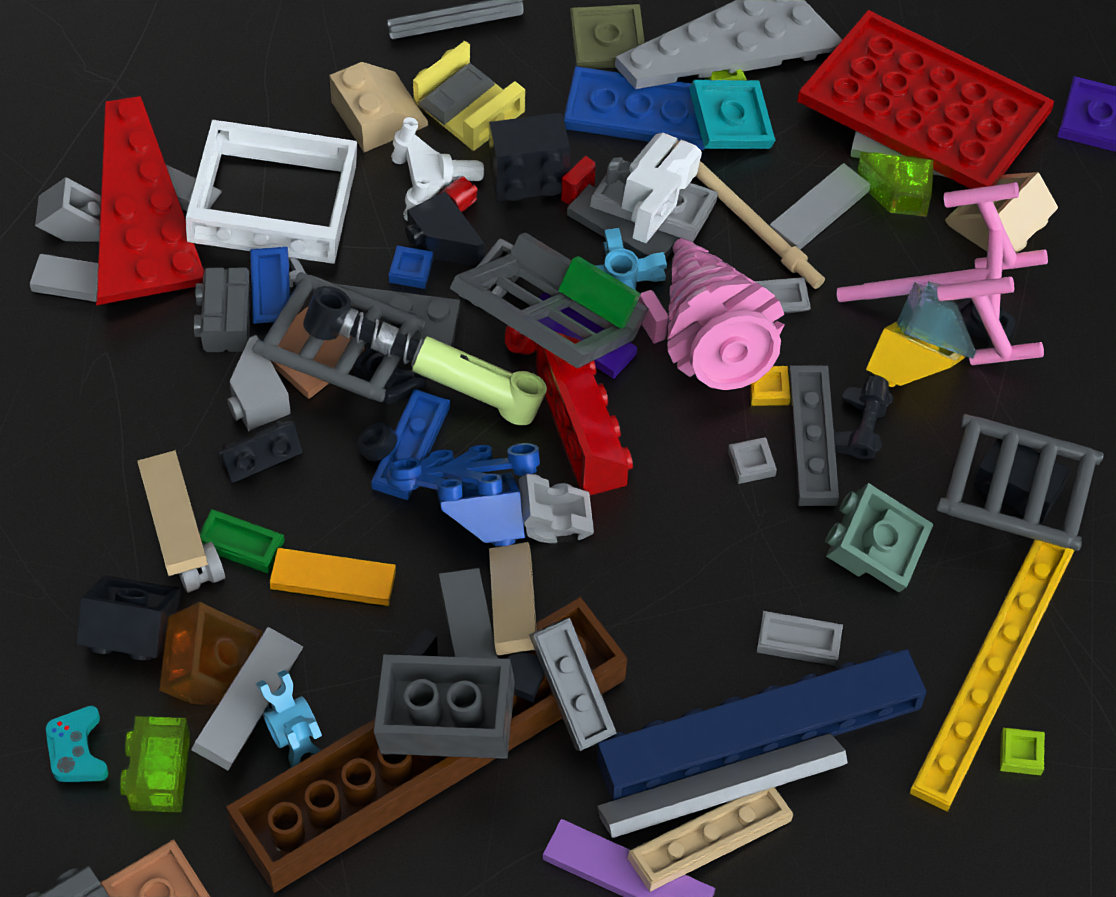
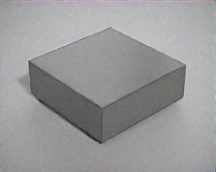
[728,437,777,484]

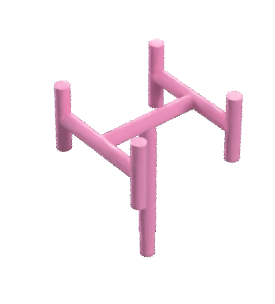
[837,182,1048,365]

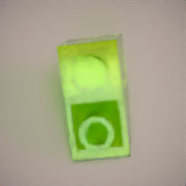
[857,152,934,217]

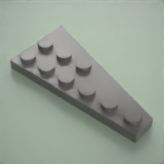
[615,0,842,89]

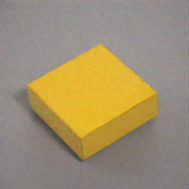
[749,366,790,406]

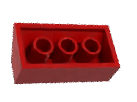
[536,332,633,495]

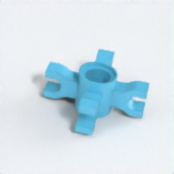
[594,228,667,290]
[256,669,322,768]

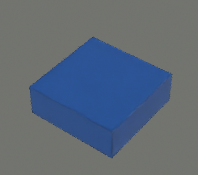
[388,245,433,289]

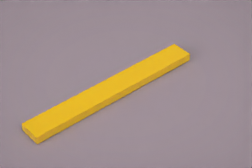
[909,540,1074,812]

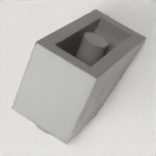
[35,177,100,242]
[227,335,291,431]

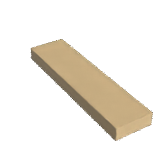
[138,450,208,576]
[489,542,537,655]
[627,787,793,892]

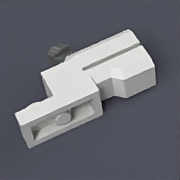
[605,133,702,243]

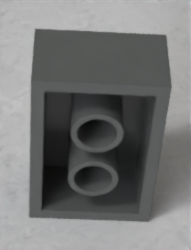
[374,654,515,759]

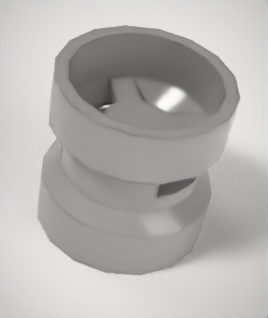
[178,542,225,593]

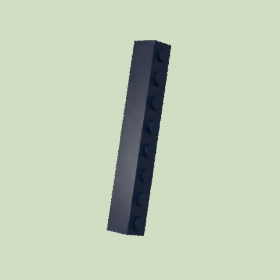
[597,649,927,801]

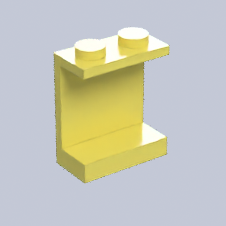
[413,41,525,151]

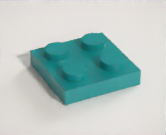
[689,80,775,149]

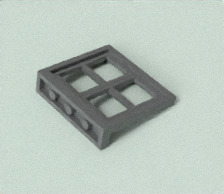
[450,232,649,369]

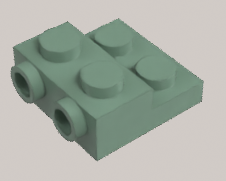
[825,483,933,592]

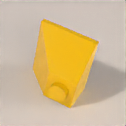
[866,320,968,387]

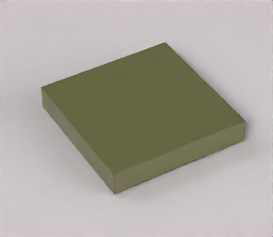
[570,4,645,69]

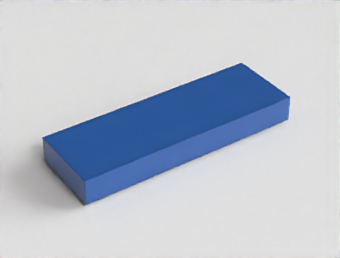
[371,389,450,501]

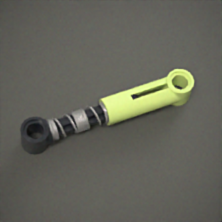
[303,286,547,425]

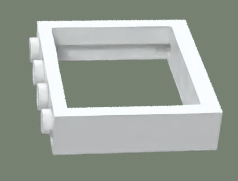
[186,120,357,264]

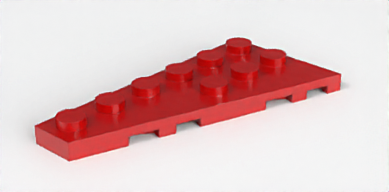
[96,96,204,305]

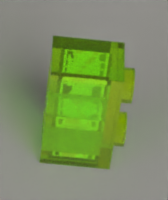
[120,716,190,812]

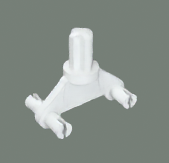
[391,117,484,221]

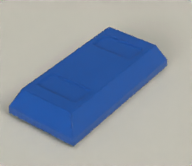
[250,247,290,324]

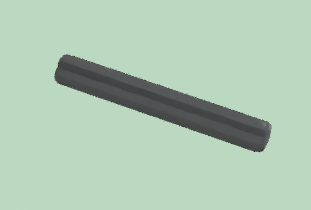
[387,0,524,39]

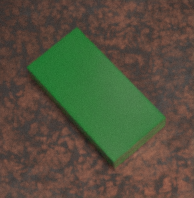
[558,256,641,329]
[199,509,285,574]

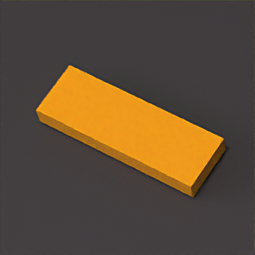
[270,548,396,606]

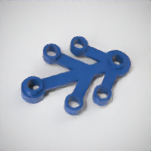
[387,443,540,501]

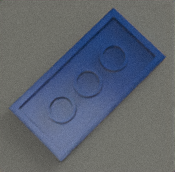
[564,66,704,150]

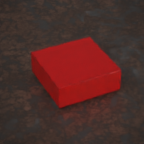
[561,156,596,205]

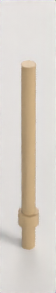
[673,140,825,289]

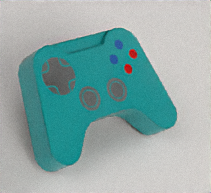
[46,706,108,782]

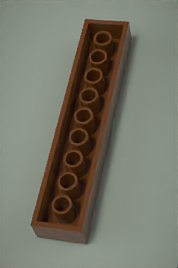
[226,597,627,893]

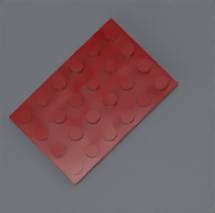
[797,10,1055,189]

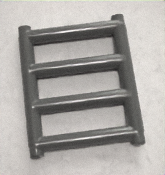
[252,272,426,402]
[936,414,1104,551]

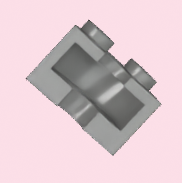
[518,473,594,543]

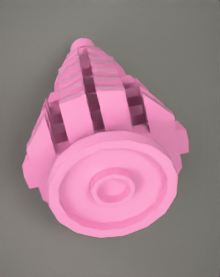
[667,238,785,390]

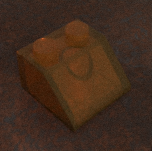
[160,602,262,705]

